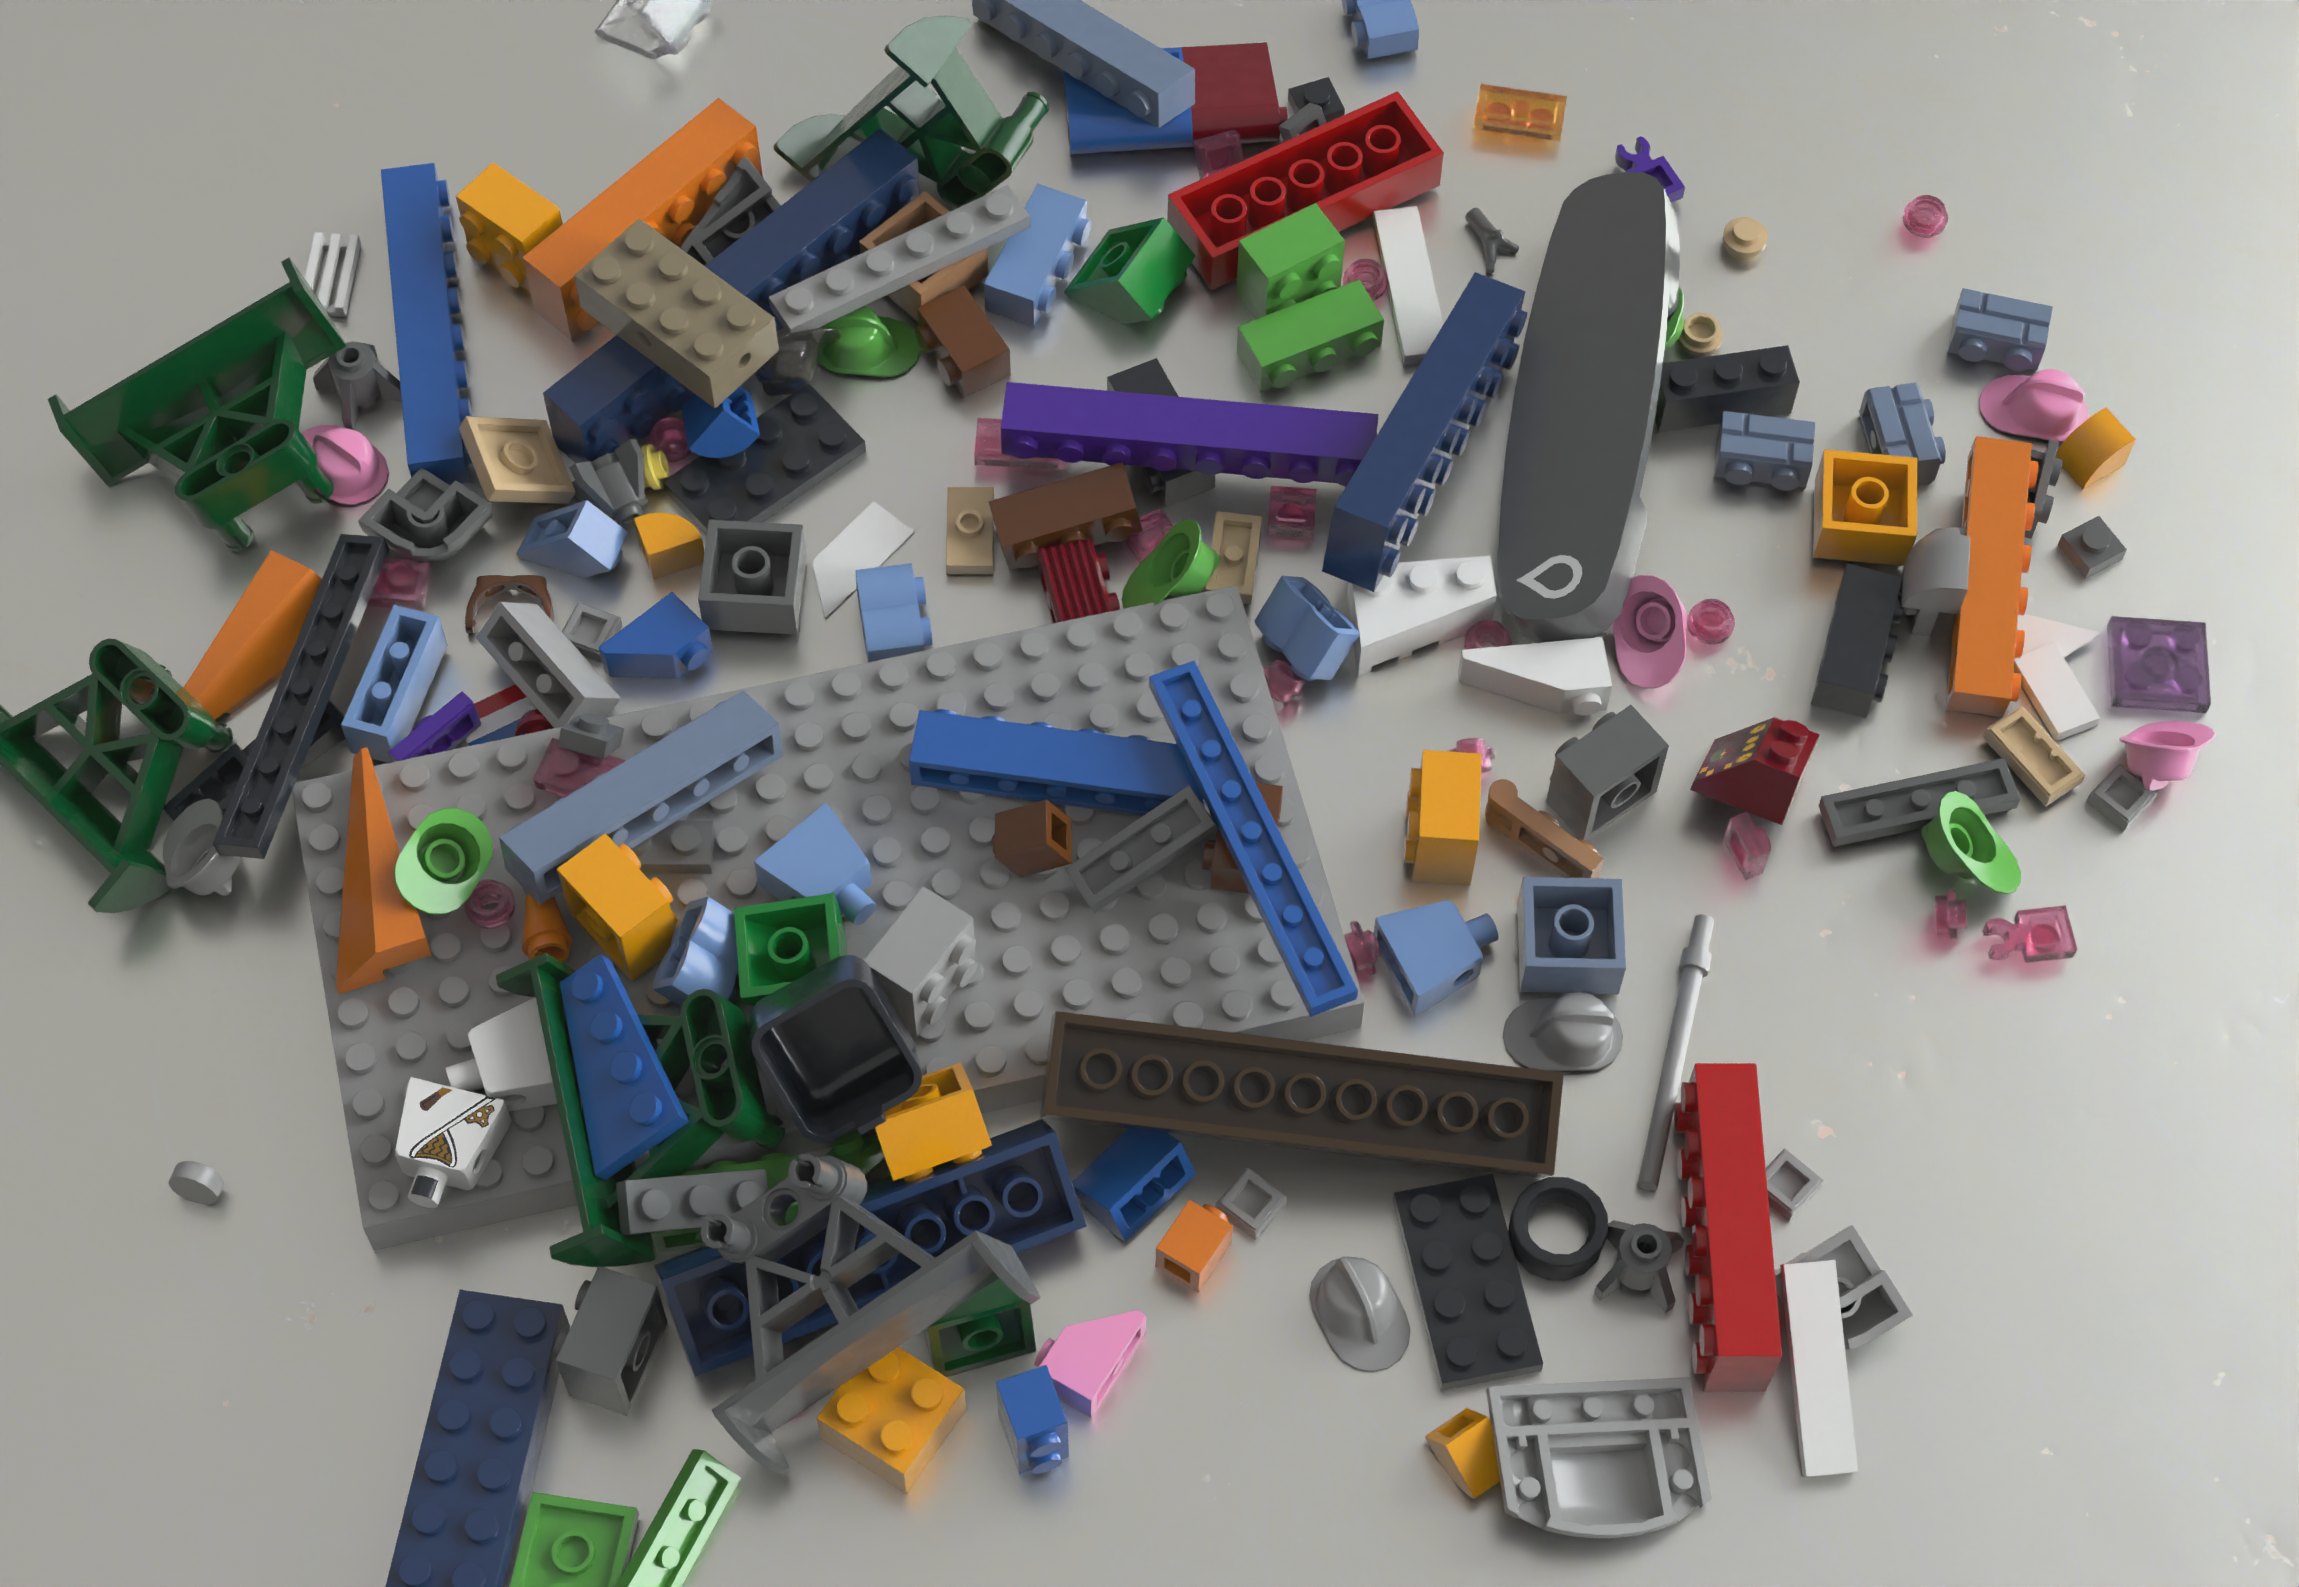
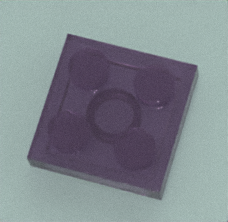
[2107,616,2211,713]

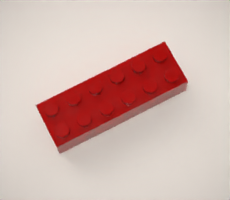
[1167,91,1444,290]
[1674,1063,1782,1392]

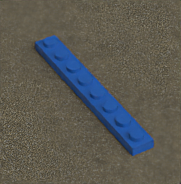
[1149,660,1358,1017]

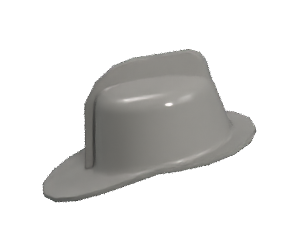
[163,799,241,896]
[1503,992,1623,1071]
[1309,1256,1411,1372]

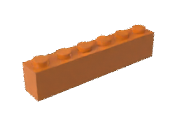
[1946,436,2038,717]

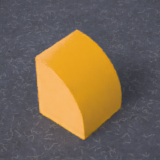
[2055,407,2136,490]
[634,512,705,580]
[1425,1408,1500,1499]

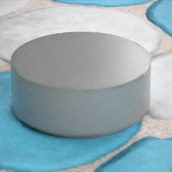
[168,1161,224,1205]

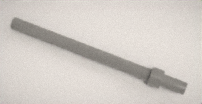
[1637,914,1714,1190]

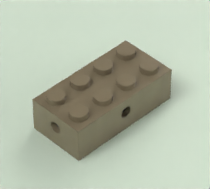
[574,218,779,408]

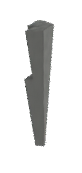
[681,157,781,266]

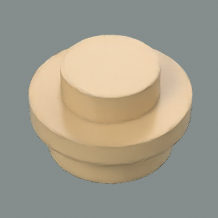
[1722,217,1768,260]
[1677,313,1723,356]

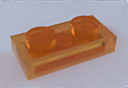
[1473,84,1567,141]

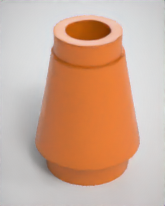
[522,894,573,963]

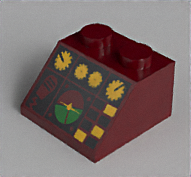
[1690,717,1820,825]

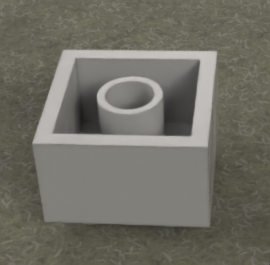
[864,886,978,1037]

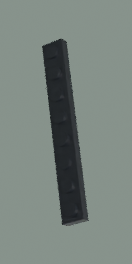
[212,534,390,859]

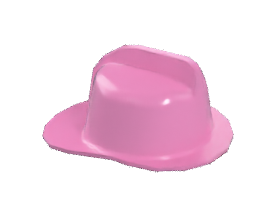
[1979,369,2088,442]
[301,425,389,505]
[1613,575,1687,688]
[2119,721,2215,791]

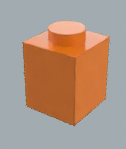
[1155,1199,1233,1293]

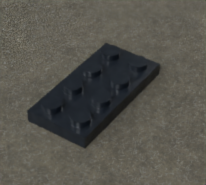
[663,383,866,536]
[1393,1174,1543,1390]

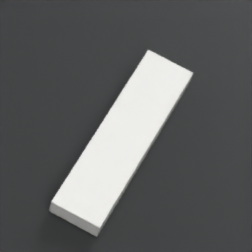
[1373,206,1443,365]
[1780,1260,1858,1477]

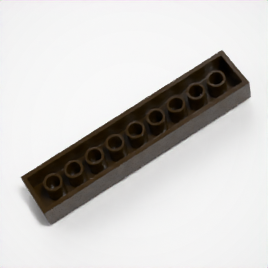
[1040,1011,1564,1178]

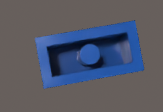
[996,1365,1069,1474]

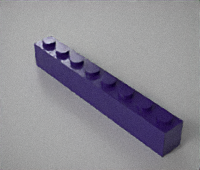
[1000,382,1378,487]

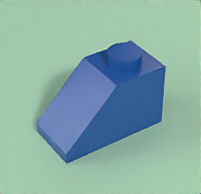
[599,592,713,679]

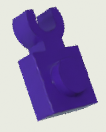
[1615,136,1685,203]

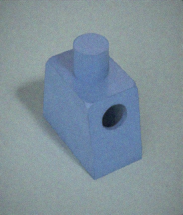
[754,803,876,926]
[1372,900,1499,1017]

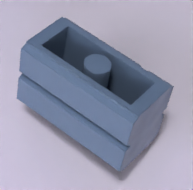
[1947,288,2053,371]
[1859,382,1946,485]
[1714,411,1815,491]

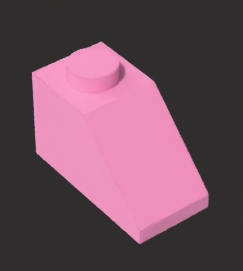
[1034,1310,1146,1418]

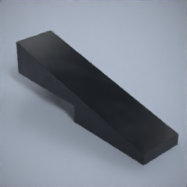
[163,698,346,821]

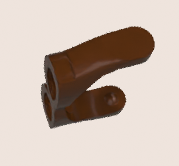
[465,575,554,634]

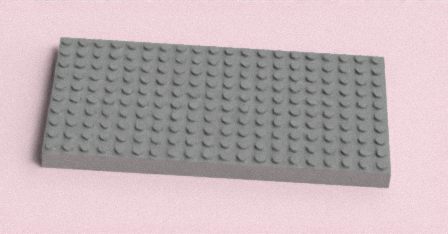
[292,585,1365,1251]

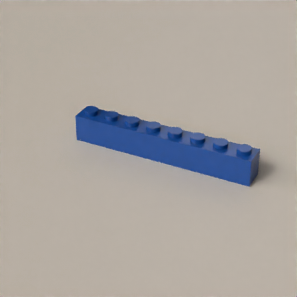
[381,163,472,485]

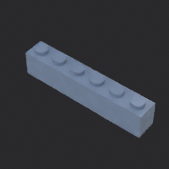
[972,0,1195,128]
[499,690,783,905]

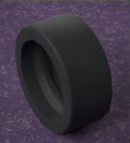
[1509,1177,1608,1280]

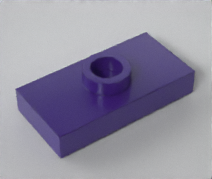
[388,691,482,762]

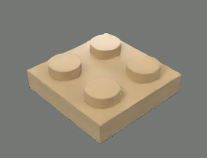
[459,416,576,504]

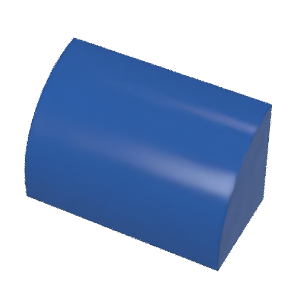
[681,386,760,458]
[1072,1129,1196,1242]

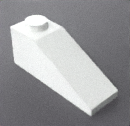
[1458,637,1612,716]

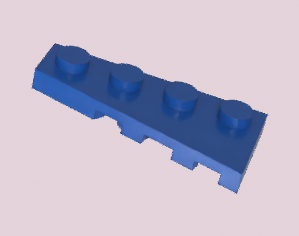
[560,954,689,1180]

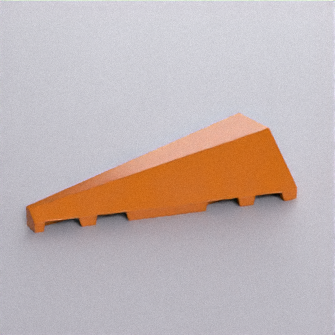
[183,550,322,720]
[336,747,432,994]

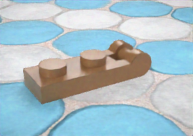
[1485,779,1604,878]

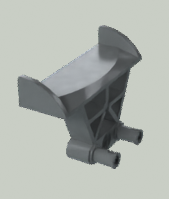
[701,1154,1041,1474]

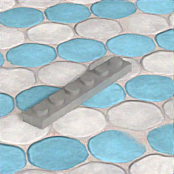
[769,185,1030,340]

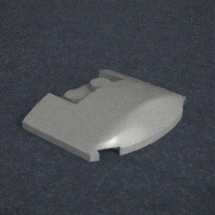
[1486,1377,1712,1538]

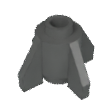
[313,341,402,430]
[569,439,648,525]
[1594,1220,1685,1313]

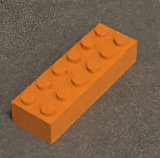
[522,98,763,341]

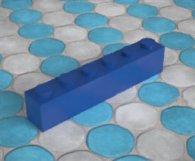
[909,709,1206,816]

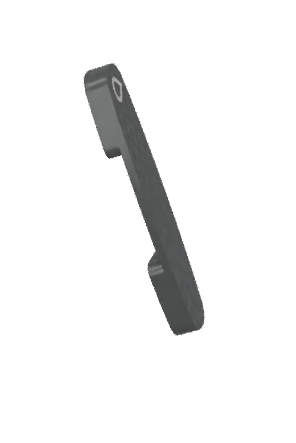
[1498,172,1680,643]

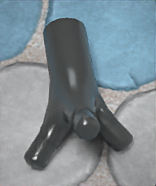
[1465,208,1519,273]

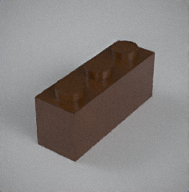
[988,462,1143,571]

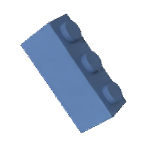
[984,183,1091,327]
[341,605,448,763]

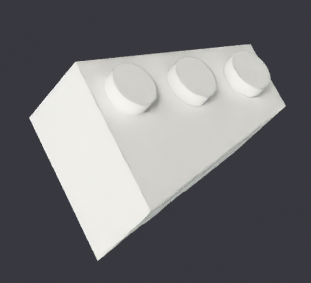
[1347,556,1497,676]

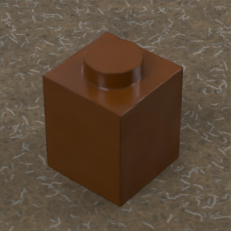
[991,799,1072,877]

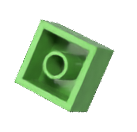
[1236,203,1345,319]

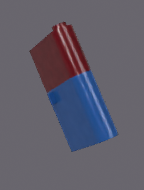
[1062,42,1288,154]

